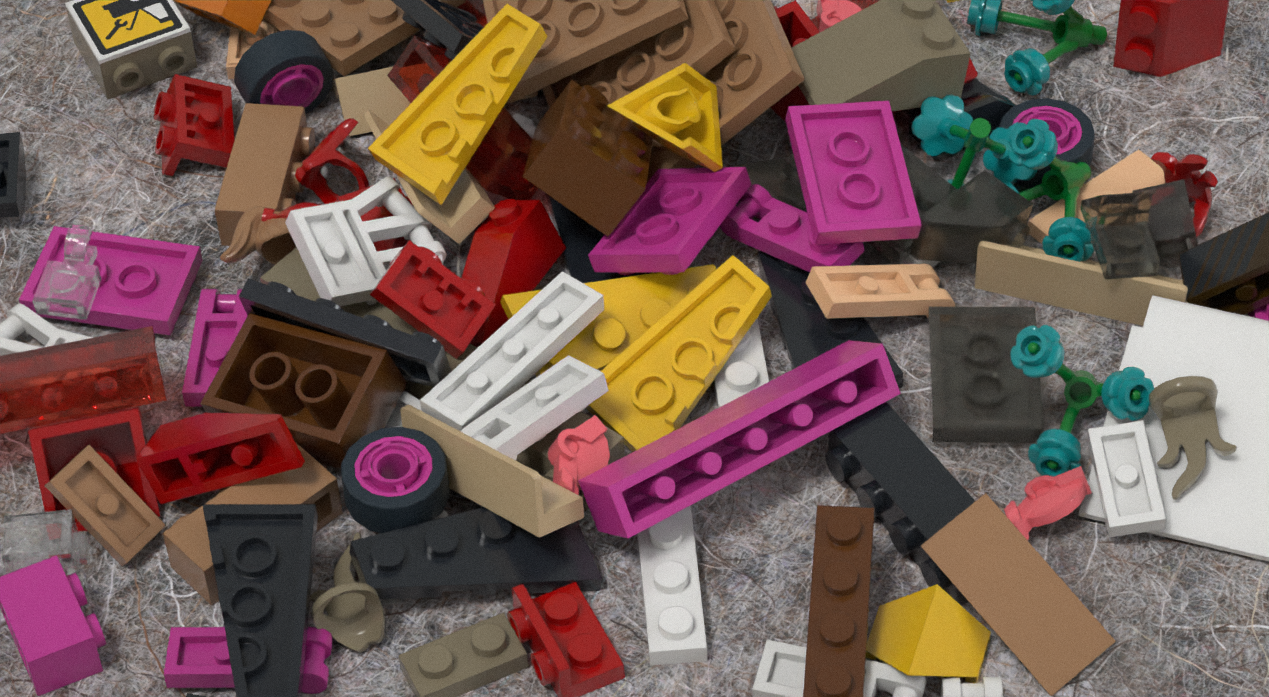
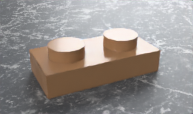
[44,445,166,566]

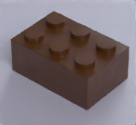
[523,80,653,237]
[200,313,407,469]

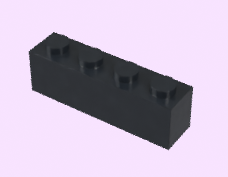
[825,402,975,606]

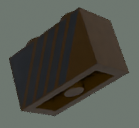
[1178,212,1269,315]

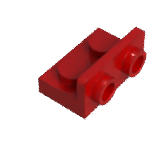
[154,74,235,176]
[370,240,496,359]
[507,582,625,697]

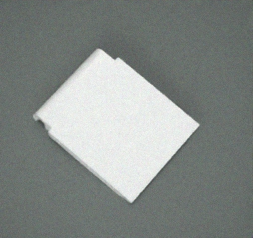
[1079,295,1269,561]

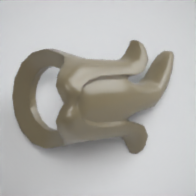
[1149,376,1237,500]
[310,532,386,653]

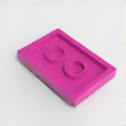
[785,101,922,245]
[588,167,751,275]
[19,226,203,336]

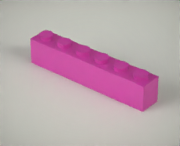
[578,340,901,538]

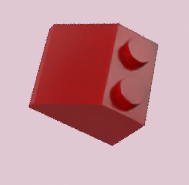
[1113,0,1230,77]
[28,405,160,539]

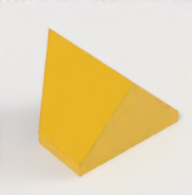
[607,63,723,172]
[866,584,991,683]

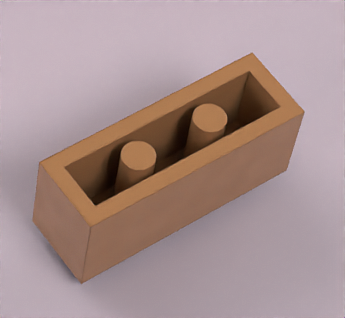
[215,103,315,246]
[163,443,343,606]

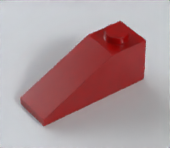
[461,199,566,348]
[136,412,305,504]

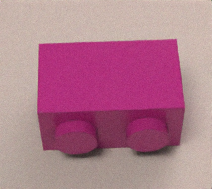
[0,555,106,696]

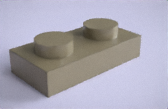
[398,612,529,697]

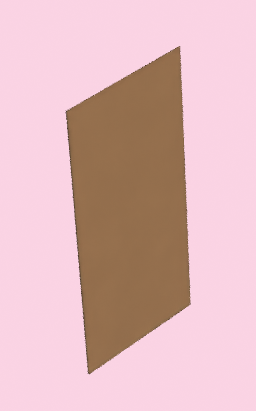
[921,493,1116,696]

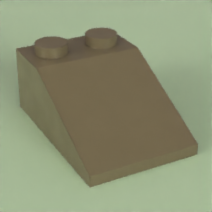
[792,0,971,111]

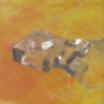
[32,224,101,320]

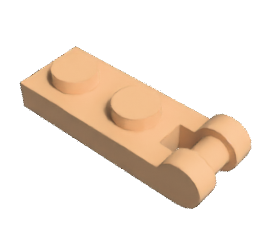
[805,264,955,322]

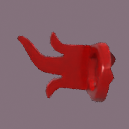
[295,118,369,204]
[1143,152,1218,247]

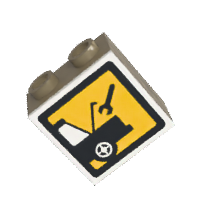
[65,0,198,100]

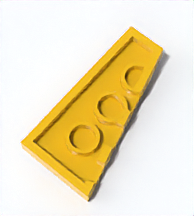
[368,4,548,205]
[586,255,772,452]
[500,264,716,377]

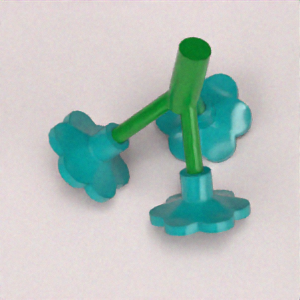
[912,94,1037,230]

